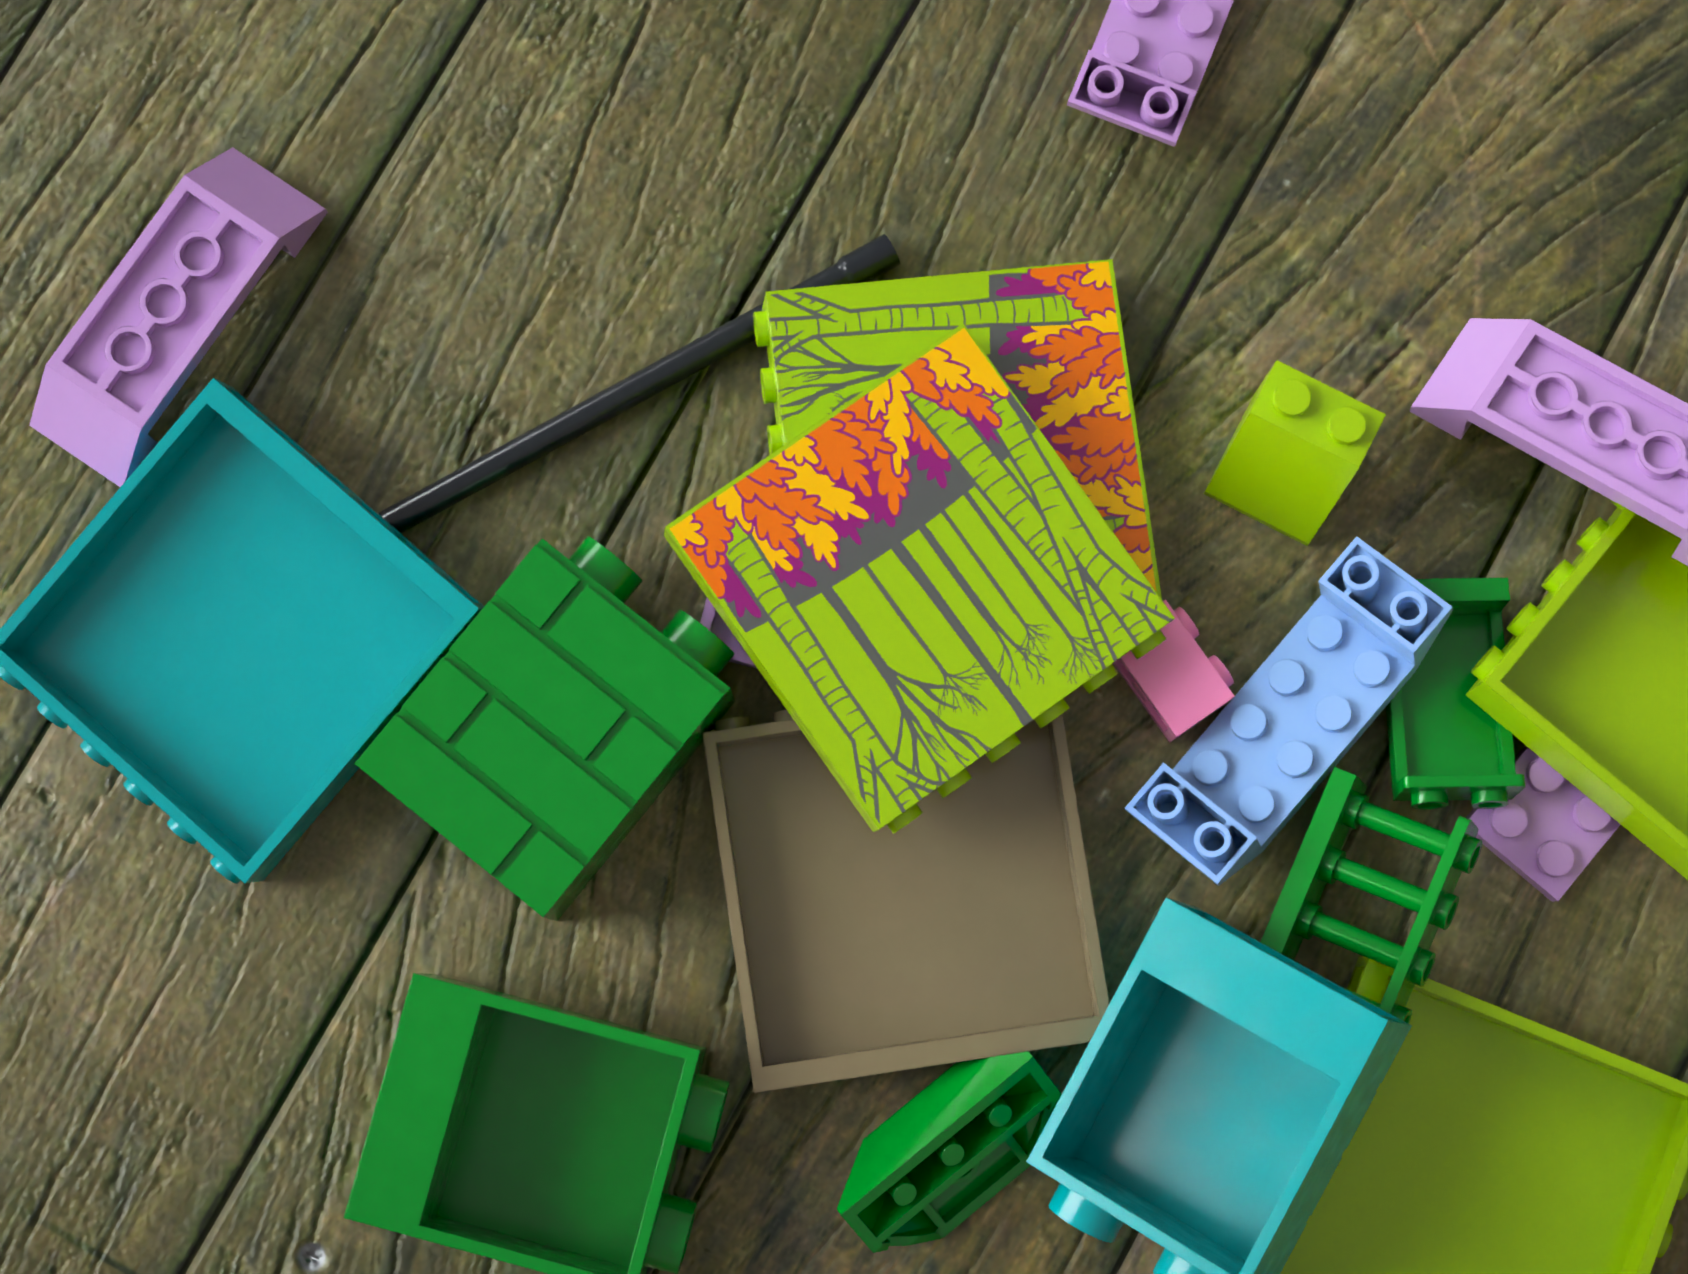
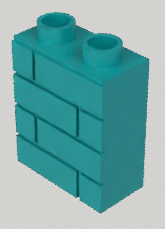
[1026,897,1412,1274]

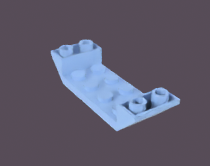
[1125,536,1453,886]

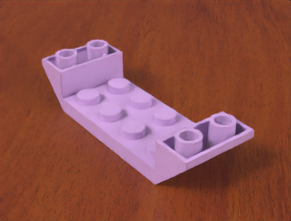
[1067,0,1234,147]
[29,147,328,487]
[1410,318,1688,566]

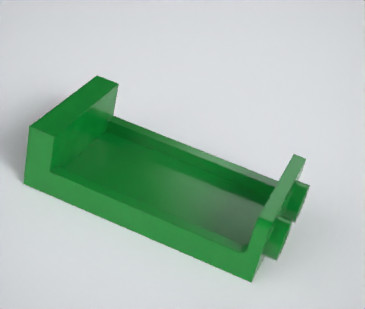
[1386,578,1525,810]

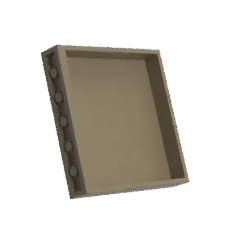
[703,710,1109,1093]

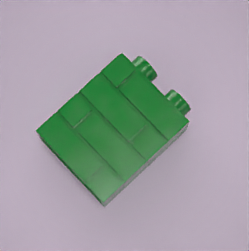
[354,536,735,921]
[343,973,730,1274]

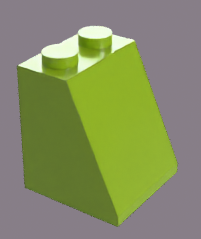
[1203,360,1386,546]

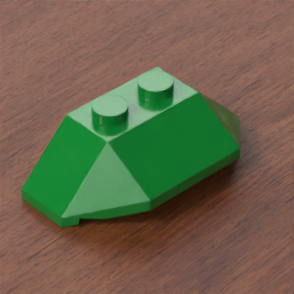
[837,1051,1062,1253]

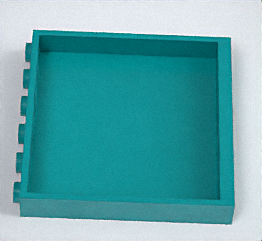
[0,378,484,884]

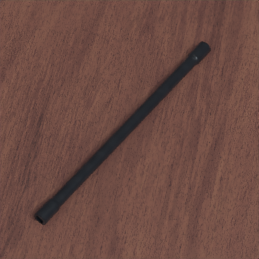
[378,234,900,533]

